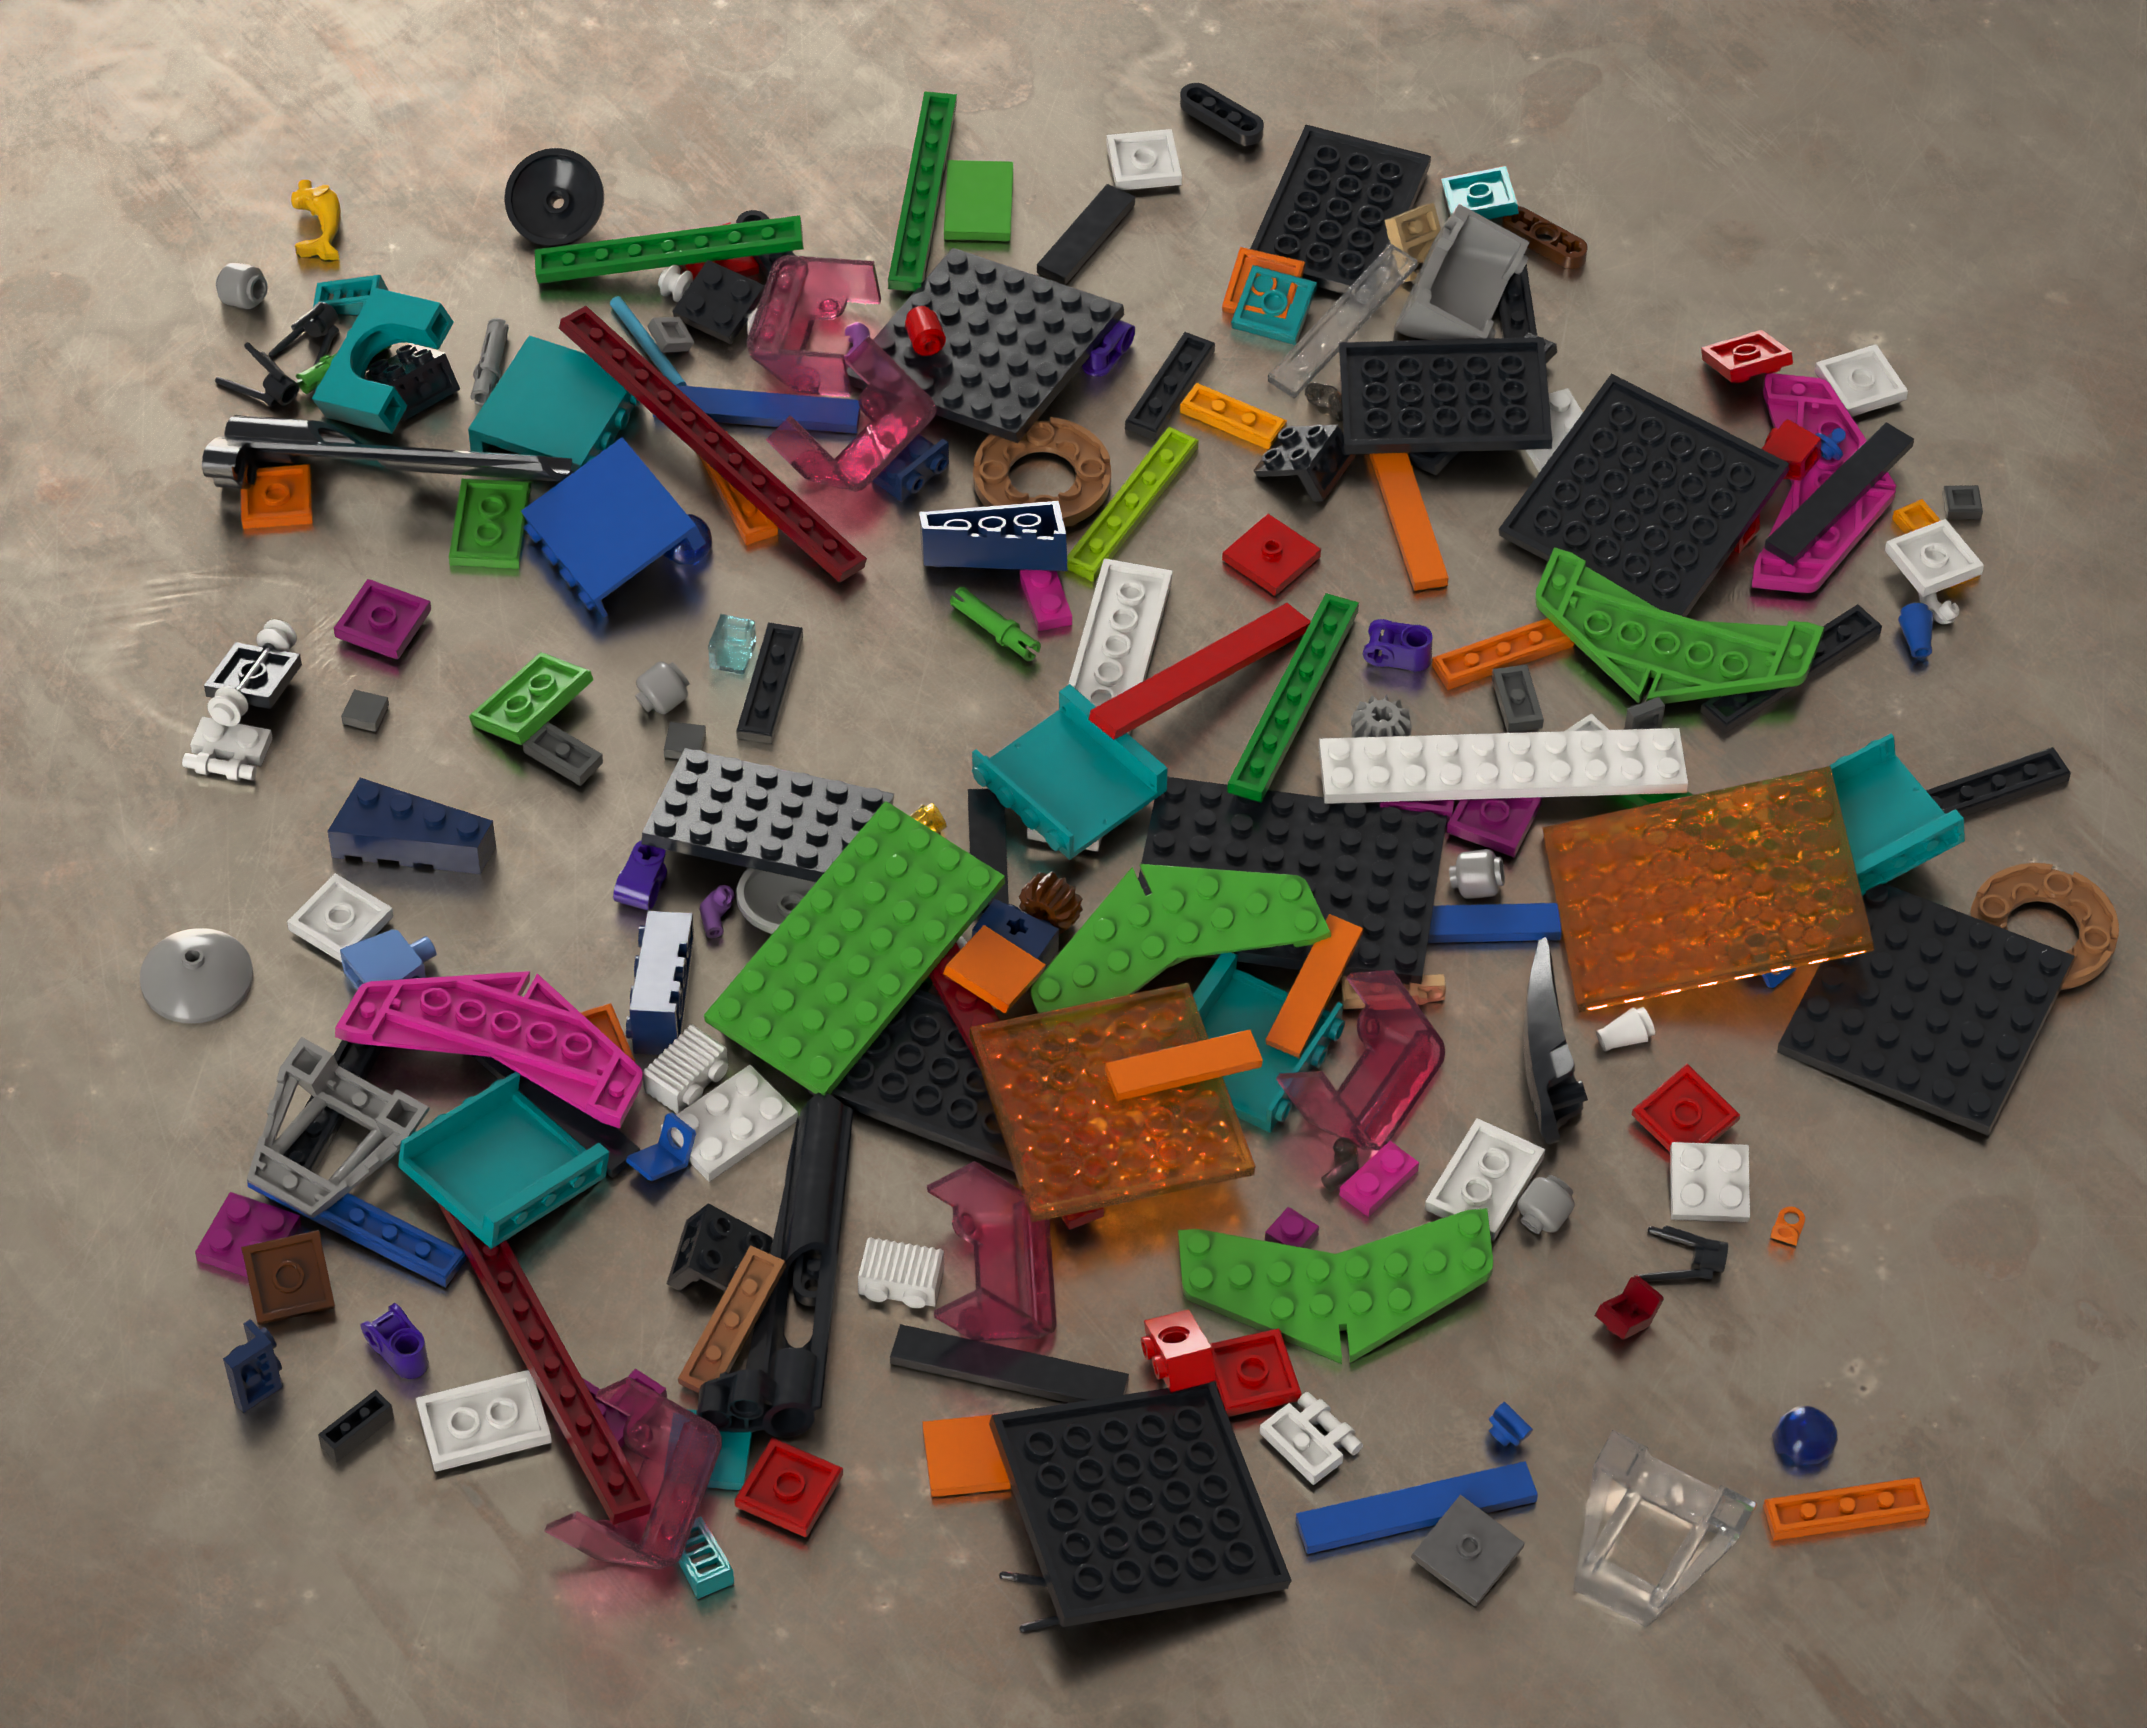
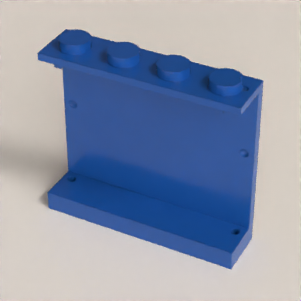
[521,437,706,618]

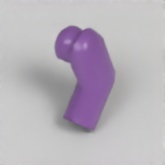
[843,322,871,367]
[699,885,735,938]

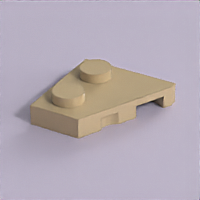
[1385,203,1441,283]

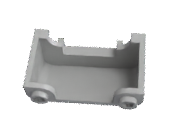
[1394,204,1529,340]

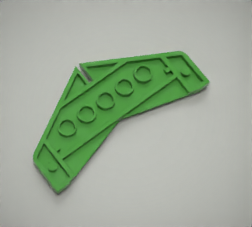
[1535,548,1824,704]
[1031,864,1331,1046]
[1178,1208,1493,1364]

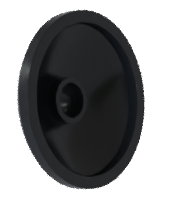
[504,148,604,247]

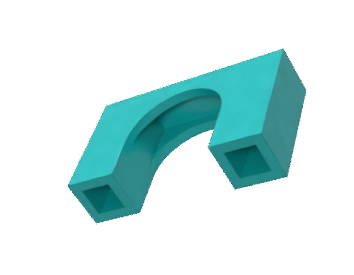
[312,287,454,434]

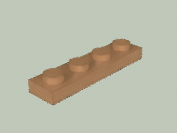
[678,1245,786,1393]

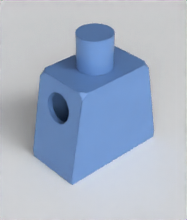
[340,929,437,990]

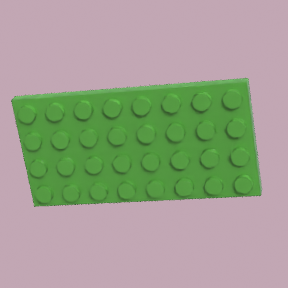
[704,801,1005,1096]

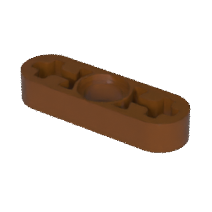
[1502,206,1588,269]

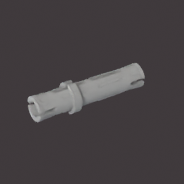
[470,318,509,406]

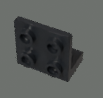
[364,343,460,421]
[1254,424,1355,501]
[666,1203,773,1291]

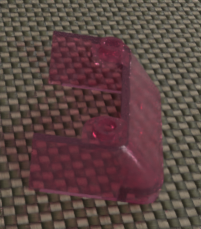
[747,255,882,397]
[766,336,936,492]
[1276,970,1445,1151]
[927,1161,1057,1341]
[544,1376,722,1570]

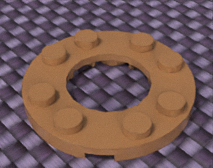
[973,417,1111,527]
[1969,863,2119,990]

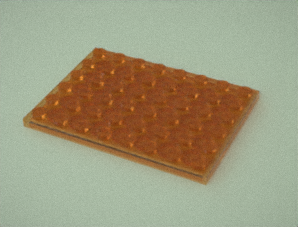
[1542,766,1874,1013]

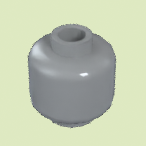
[216,263,268,309]
[635,661,690,715]
[1449,849,1505,899]
[1517,1175,1575,1234]

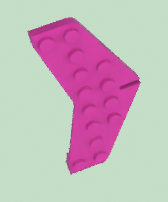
[1751,373,1896,593]
[335,971,643,1128]

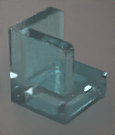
[708,614,756,675]

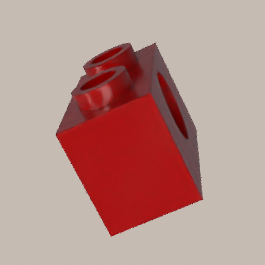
[1141,1309,1216,1392]

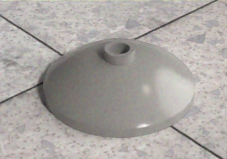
[737,868,816,934]
[140,928,253,1024]

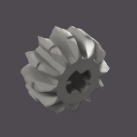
[1351,694,1412,738]

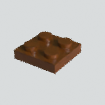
[241,1230,335,1325]

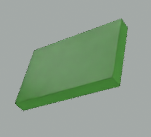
[944,160,1013,241]
[449,478,532,569]
[469,652,594,745]

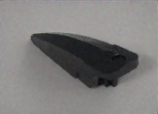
[1524,937,1588,1145]

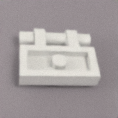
[182,717,272,781]
[1259,1392,1363,1485]

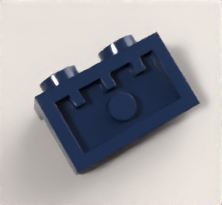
[871,434,949,502]
[223,1319,282,1413]

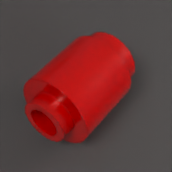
[905,306,946,356]

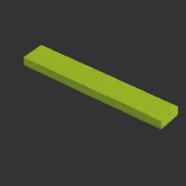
[1067,427,1199,582]

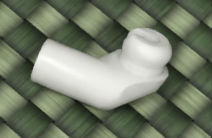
[1918,592,1959,625]

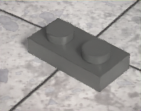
[1492,665,1544,733]
[523,722,603,786]

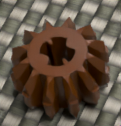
[1019,871,1083,934]

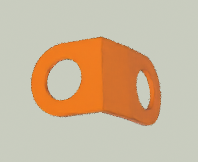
[1770,1207,1805,1246]

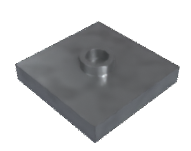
[1411,1494,1525,1607]

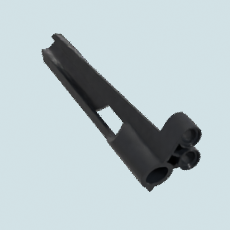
[202,415,572,489]
[696,1093,854,1438]

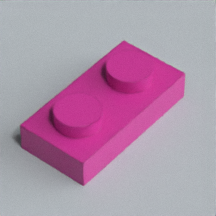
[1020,570,1072,632]
[1339,1141,1419,1217]

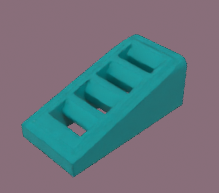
[313,275,388,315]
[664,1516,734,1599]

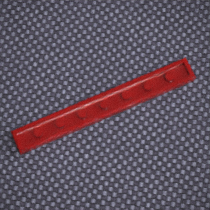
[1088,603,1311,740]

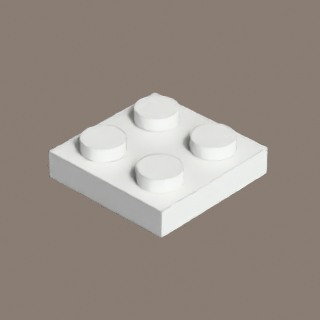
[1107,129,1182,190]
[1814,344,1908,417]
[1885,519,1984,597]
[287,873,394,962]
[1670,1142,1750,1222]

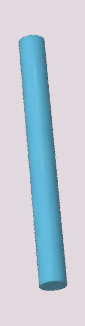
[610,296,687,386]

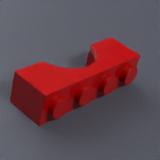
[1734,419,1821,554]

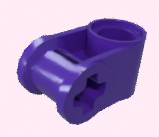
[1082,320,1135,377]
[1362,619,1433,672]
[613,840,667,911]
[360,1303,429,1379]

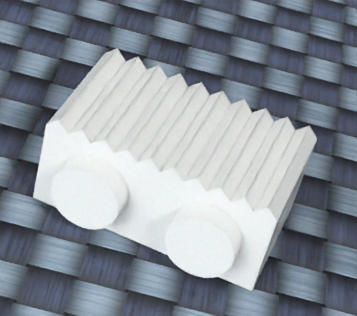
[643,1025,728,1114]
[858,1237,944,1308]

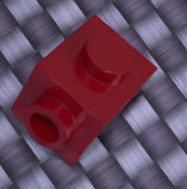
[1594,1275,1664,1340]

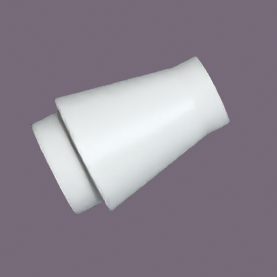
[1596,1007,1655,1052]

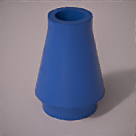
[1898,603,1933,658]

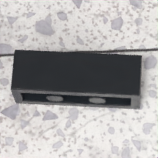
[318,1390,394,1463]

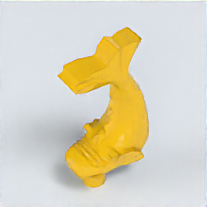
[291,180,341,261]

